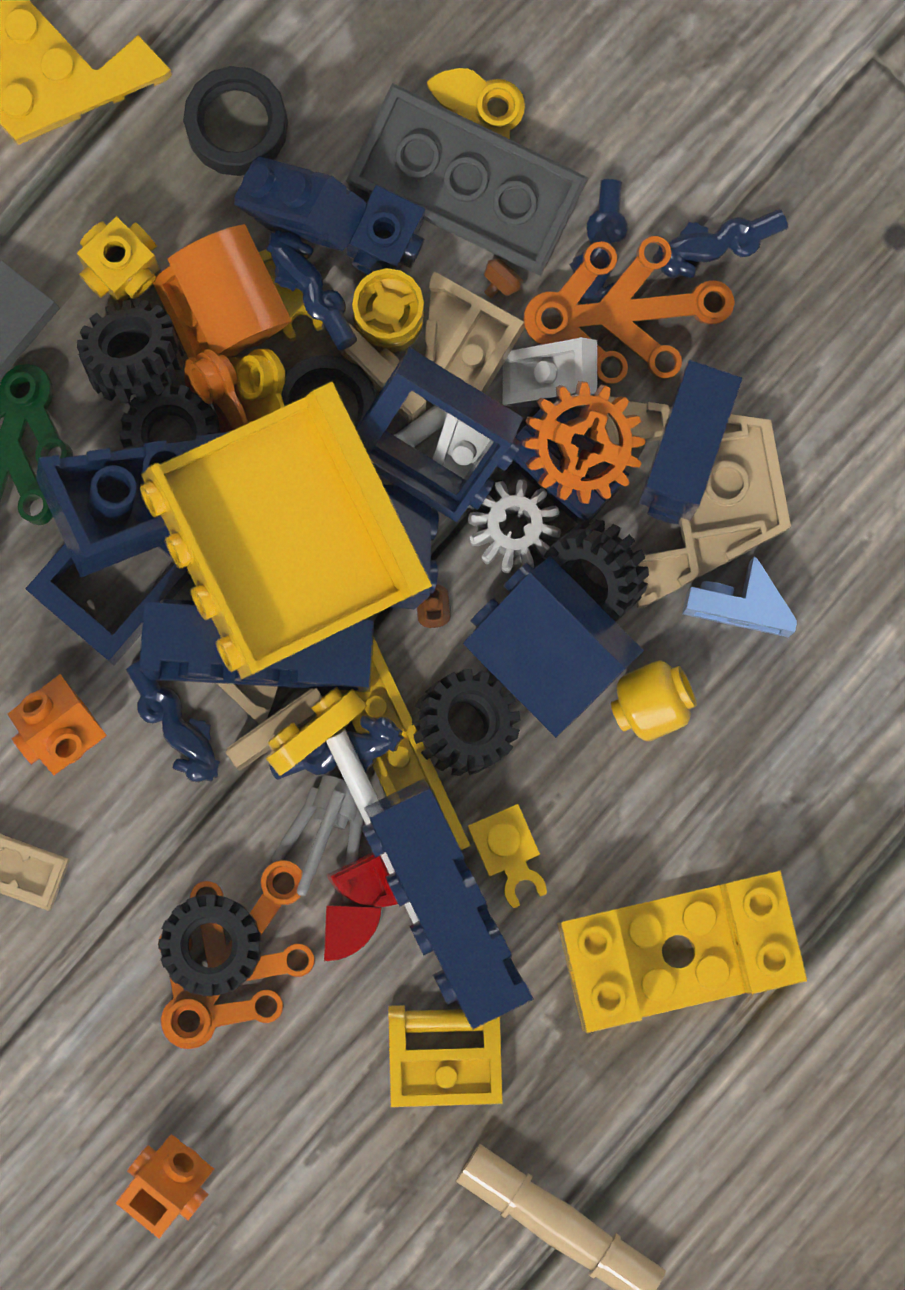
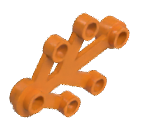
[523,236,734,384]
[158,860,315,1049]

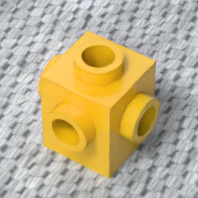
[77,216,160,306]

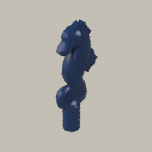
[569,179,628,305]
[652,209,788,278]
[267,230,357,350]
[126,661,220,783]
[269,715,404,780]

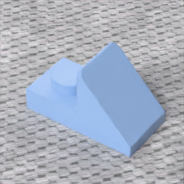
[682,556,797,637]

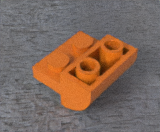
[153,224,292,359]

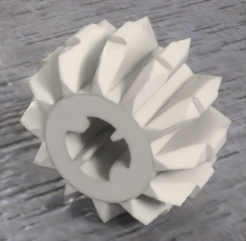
[468,479,561,573]

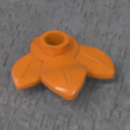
[184,349,248,433]

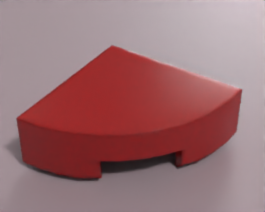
[327,852,398,907]
[324,906,382,961]

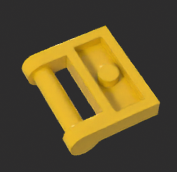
[388,1005,503,1107]

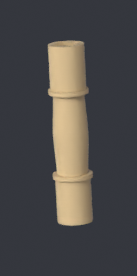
[456,1144,666,1290]

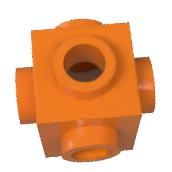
[7,674,107,776]
[115,1134,214,1239]

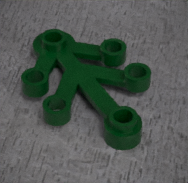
[0,364,73,525]

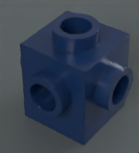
[347,185,425,275]

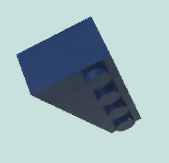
[36,432,229,577]
[139,599,374,692]
[361,779,534,1030]

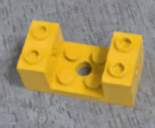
[557,871,807,1033]

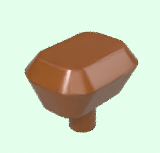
[484,259,523,299]
[417,584,450,628]

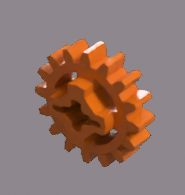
[522,381,645,504]

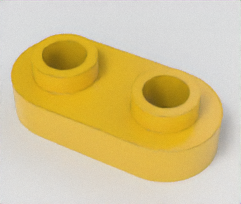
[265,687,367,776]

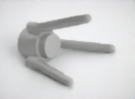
[272,775,364,904]

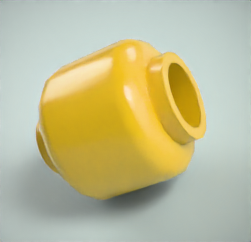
[610,660,697,742]

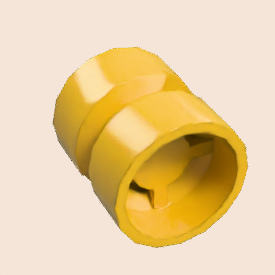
[352,268,424,353]

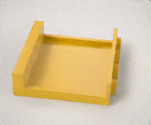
[140,382,432,679]

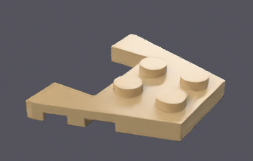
[605,396,791,608]

